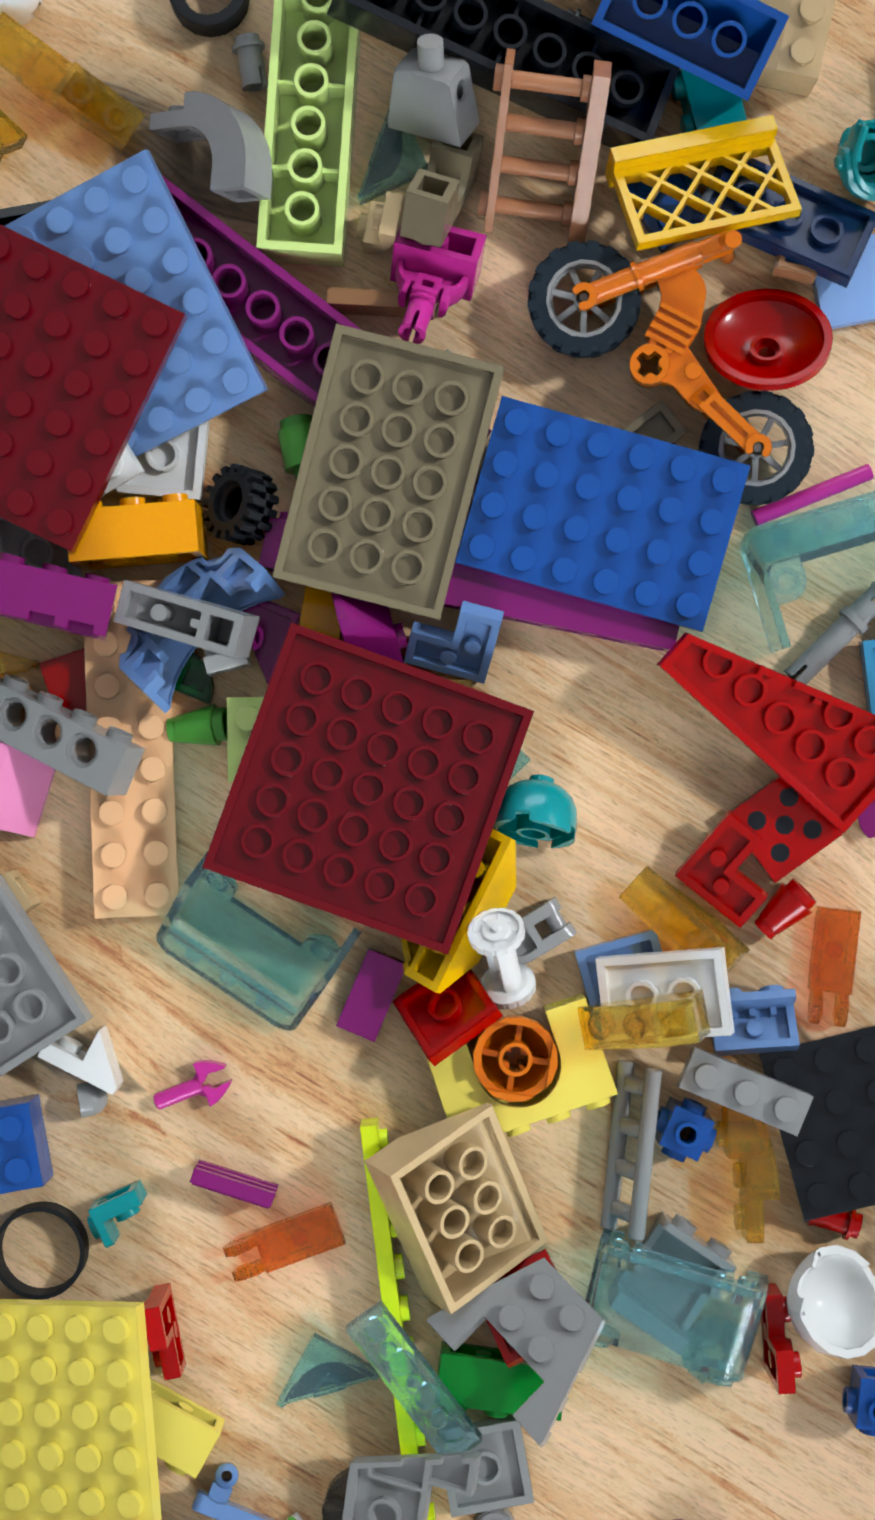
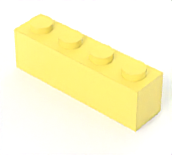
[150,1378,225,1479]

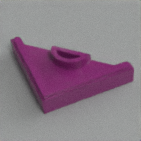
[243,601,301,684]

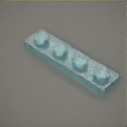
[345,1300,482,1453]

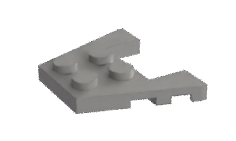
[426,1258,606,1447]
[342,1451,482,1520]

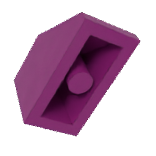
[331,593,408,663]

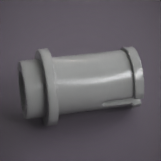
[231,33,268,92]

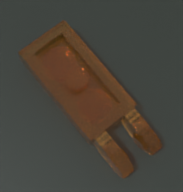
[807,906,861,1027]
[222,1202,346,1282]

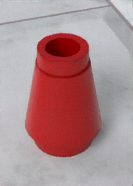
[754,878,817,940]

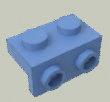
[711,985,800,1056]

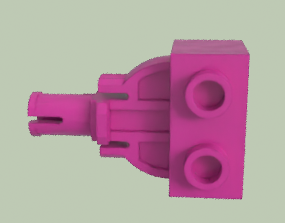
[390,226,487,344]

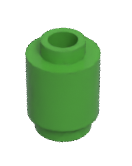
[277,414,312,479]

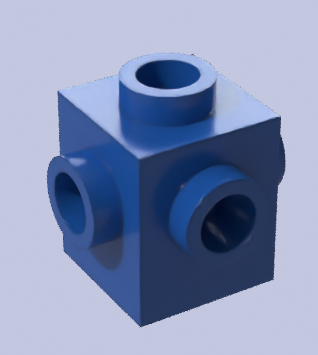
[655,1097,717,1162]
[842,1364,875,1436]

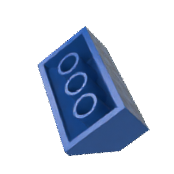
[591,0,789,101]

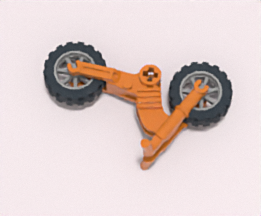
[528,230,814,505]

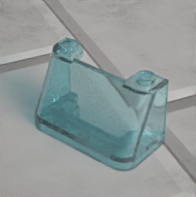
[585,1228,769,1387]

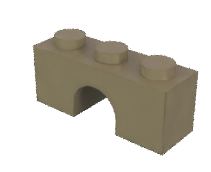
[400,132,484,248]

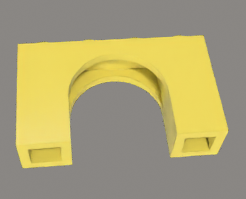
[427,993,618,1137]

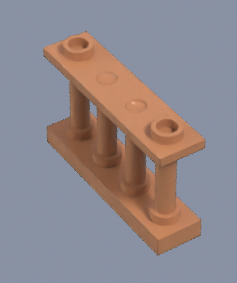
[478,48,612,243]

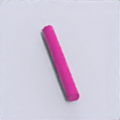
[751,464,874,526]

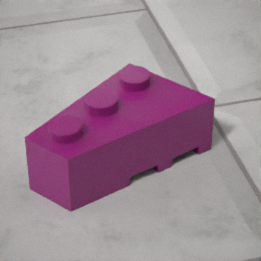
[0,552,117,641]

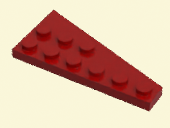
[656,632,875,833]

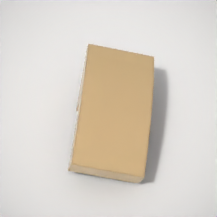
[357,191,403,255]

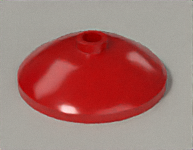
[704,288,833,391]

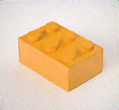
[68,493,209,571]

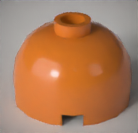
[473,1015,558,1102]

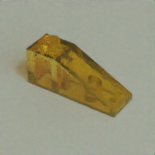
[619,866,750,973]

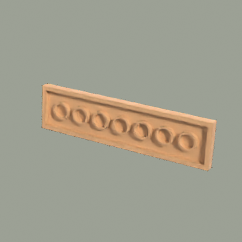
[84,580,179,919]

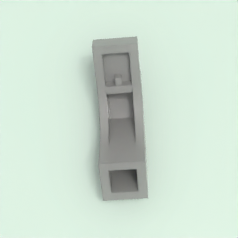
[149,91,272,203]

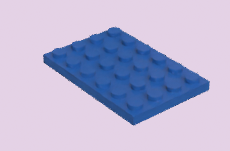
[455,396,750,632]

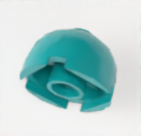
[493,774,577,848]

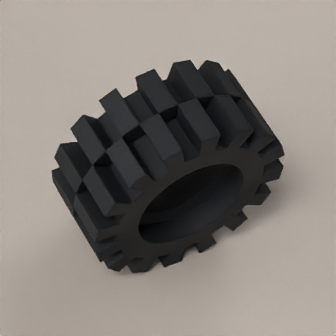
[202,463,279,546]

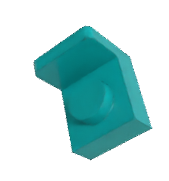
[87,1179,147,1248]

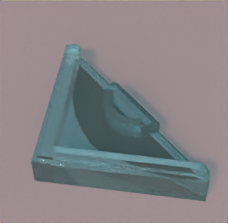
[357,109,428,206]
[276,1332,382,1408]

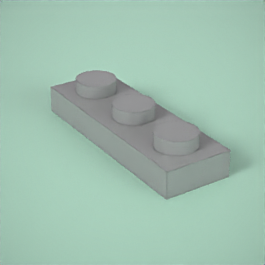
[677,1046,814,1136]

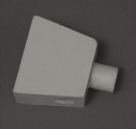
[388,34,479,147]

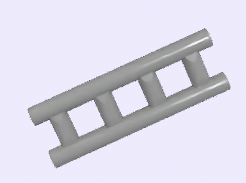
[600,1060,662,1240]

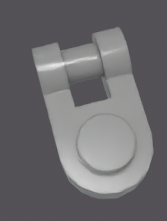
[516,897,577,965]

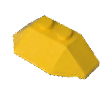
[401,829,516,994]

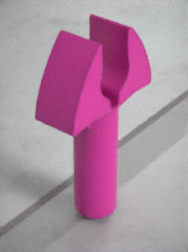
[153,1060,232,1110]

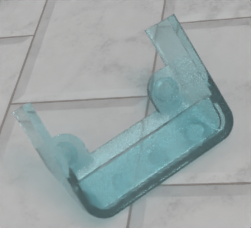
[740,491,875,653]
[156,851,361,1031]

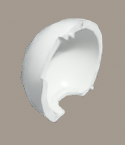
[786,1245,875,1359]

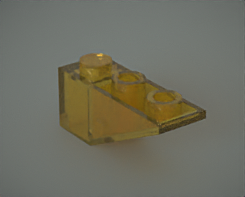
[577,989,711,1050]

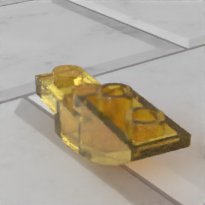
[0,12,146,151]
[715,1103,781,1243]

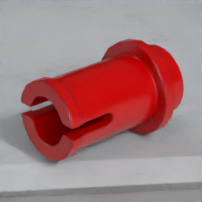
[806,1209,863,1240]

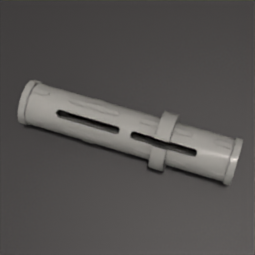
[784,581,875,685]

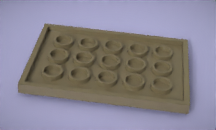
[272,323,505,620]

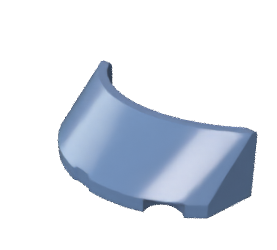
[119,547,285,713]

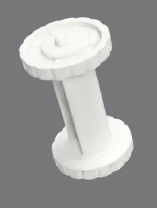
[467,908,536,1010]

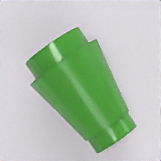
[166,704,227,746]

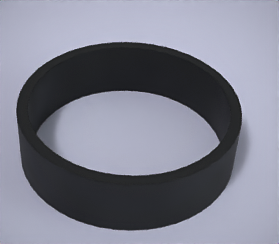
[0,1201,89,1300]

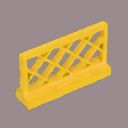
[605,115,802,251]

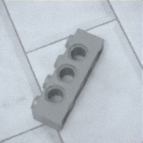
[0,674,145,796]

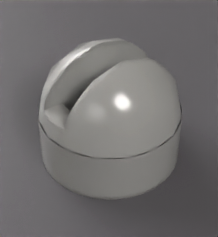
[77,1082,108,1118]

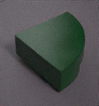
[174,653,214,705]

